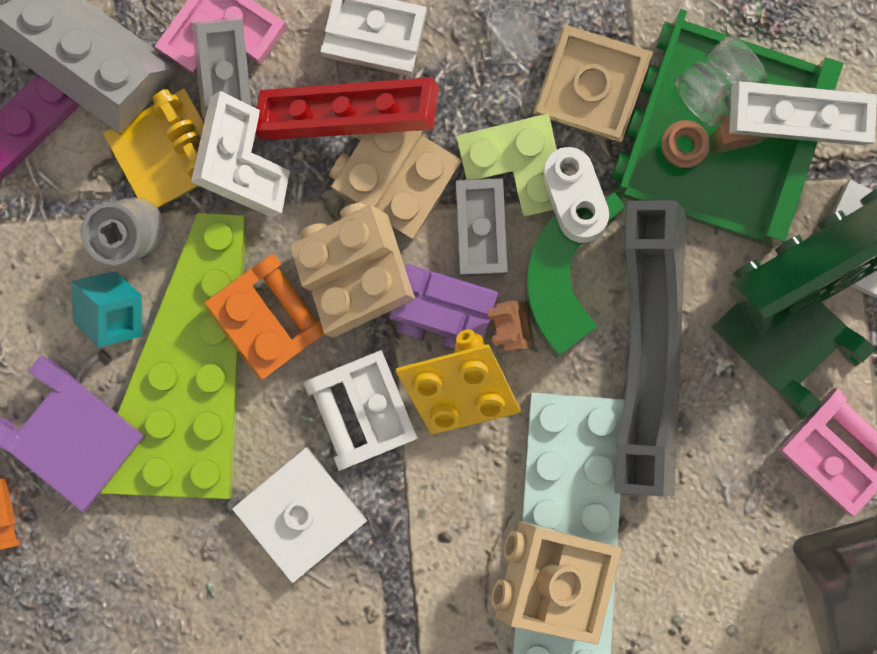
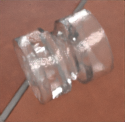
[674,36,767,127]

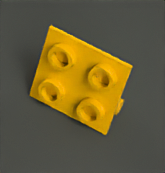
[103,88,204,209]
[396,329,521,435]

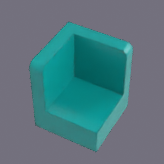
[72,272,142,348]

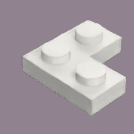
[191,91,290,217]

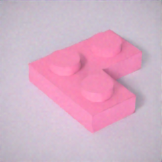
[155,0,287,77]

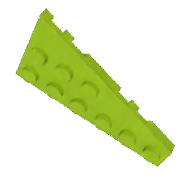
[100,213,247,499]

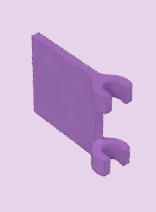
[0,356,145,512]

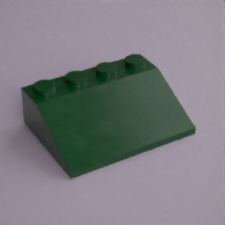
[729,189,877,339]

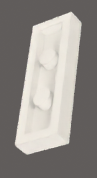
[729,81,877,146]

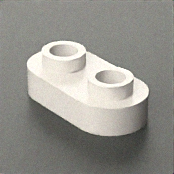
[543,147,609,243]

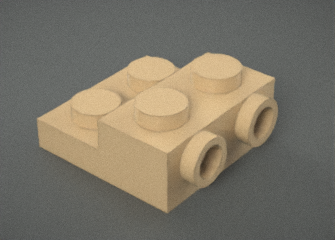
[329,131,462,241]
[290,203,415,338]
[491,521,622,645]

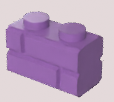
[389,264,498,351]

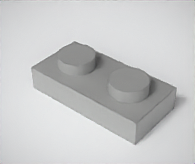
[191,18,251,119]
[456,178,508,277]

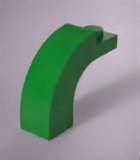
[525,192,626,358]

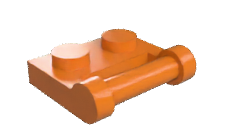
[202,253,324,380]

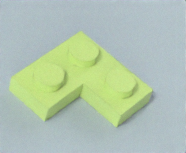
[457,113,562,217]

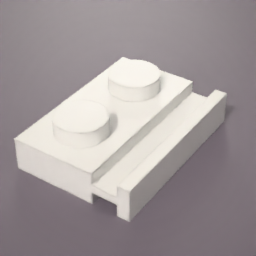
[320,0,427,77]

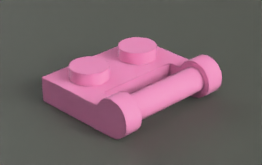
[778,388,877,517]

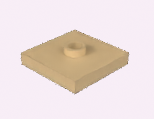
[533,24,653,144]

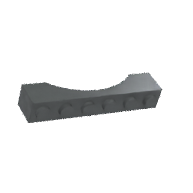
[614,200,686,497]

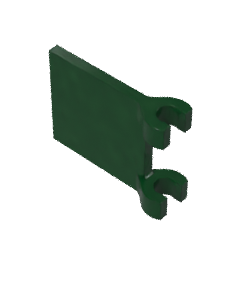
[712,303,876,420]

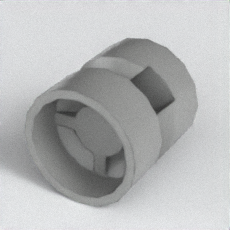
[81,197,165,266]

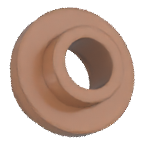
[661,120,710,168]

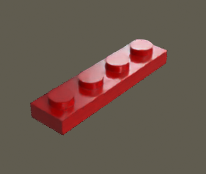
[255,77,439,140]

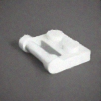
[303,350,418,471]

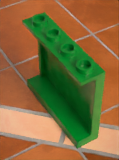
[611,9,844,249]

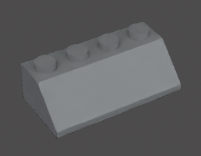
[0,0,180,134]

